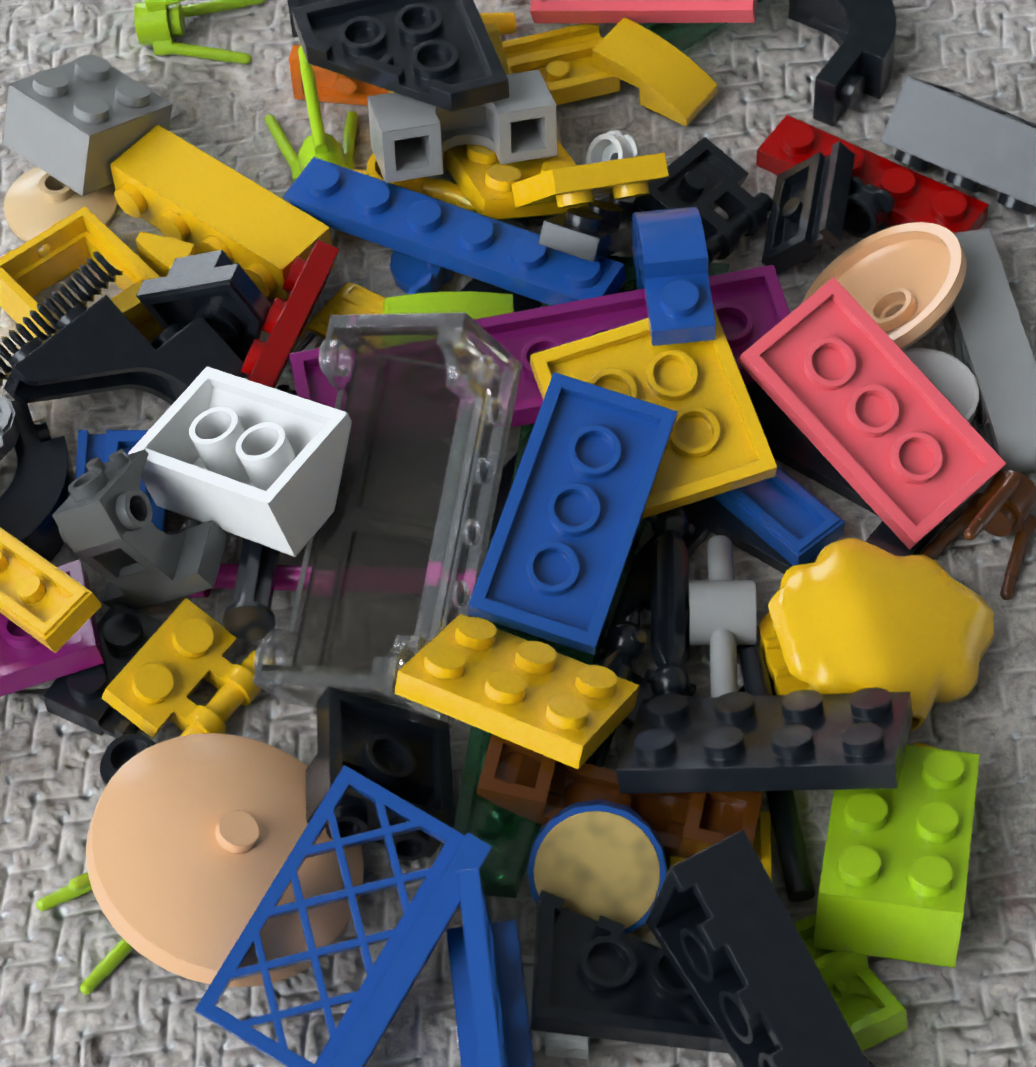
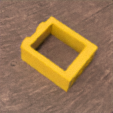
[0,206,164,341]

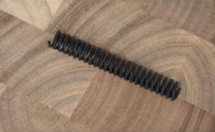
[0,251,123,386]

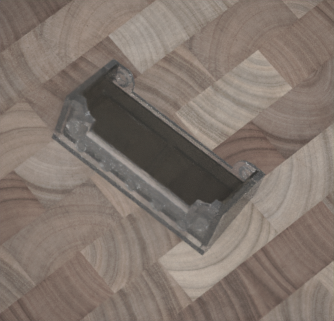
[253,312,522,729]

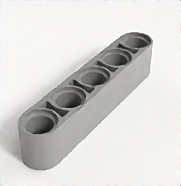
[942,228,1036,472]

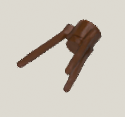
[918,470,1036,600]

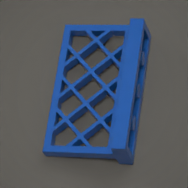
[195,765,492,1067]
[446,868,535,1067]

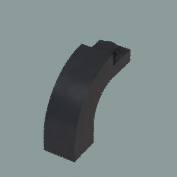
[788,0,896,127]
[0,400,75,562]

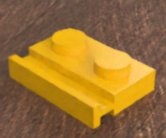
[502,23,620,106]

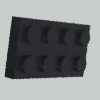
[616,688,913,794]

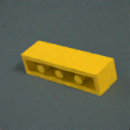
[110,124,335,301]

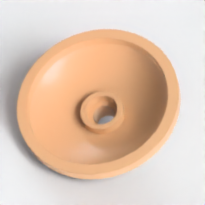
[802,222,967,351]

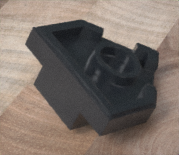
[136,250,271,362]

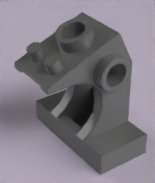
[52,449,228,610]

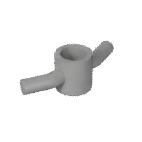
[689,535,757,697]

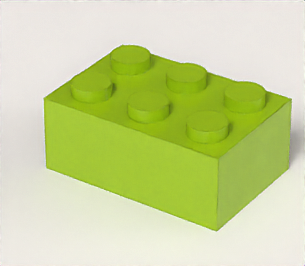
[813,744,980,968]

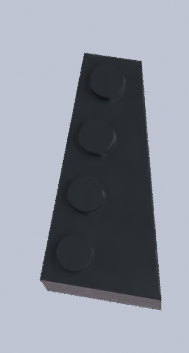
[646,829,875,1067]

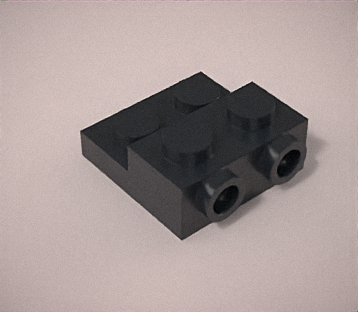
[306,686,455,861]

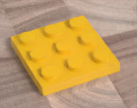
[530,306,777,519]

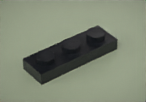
[538,193,644,262]

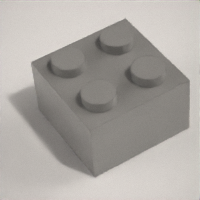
[2,54,173,196]

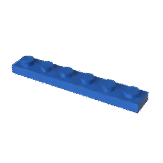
[283,157,625,305]

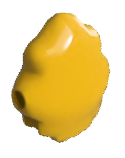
[757,538,994,732]

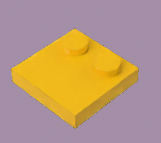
[511,152,669,208]

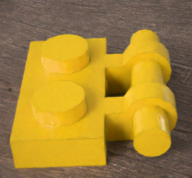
[101,598,272,739]

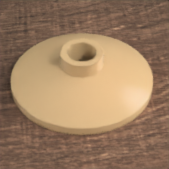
[4,166,119,248]

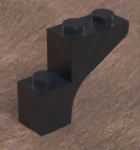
[4,295,246,405]

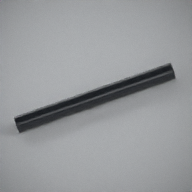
[738,646,815,902]

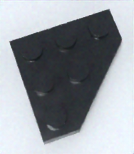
[292,0,510,112]

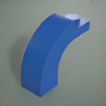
[632,206,716,346]

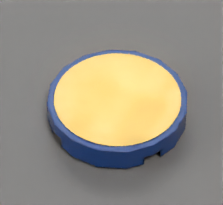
[527,799,668,934]

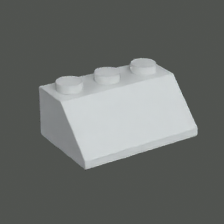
[128,367,352,557]

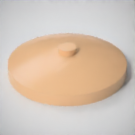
[86,733,364,987]

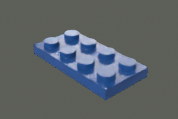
[468,372,678,655]

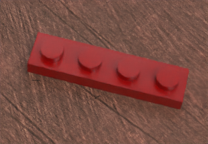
[756,115,989,233]
[241,239,339,389]

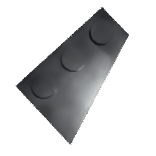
[530,890,729,1054]

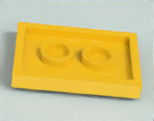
[395,613,640,769]

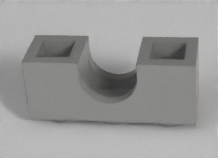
[367,70,558,183]

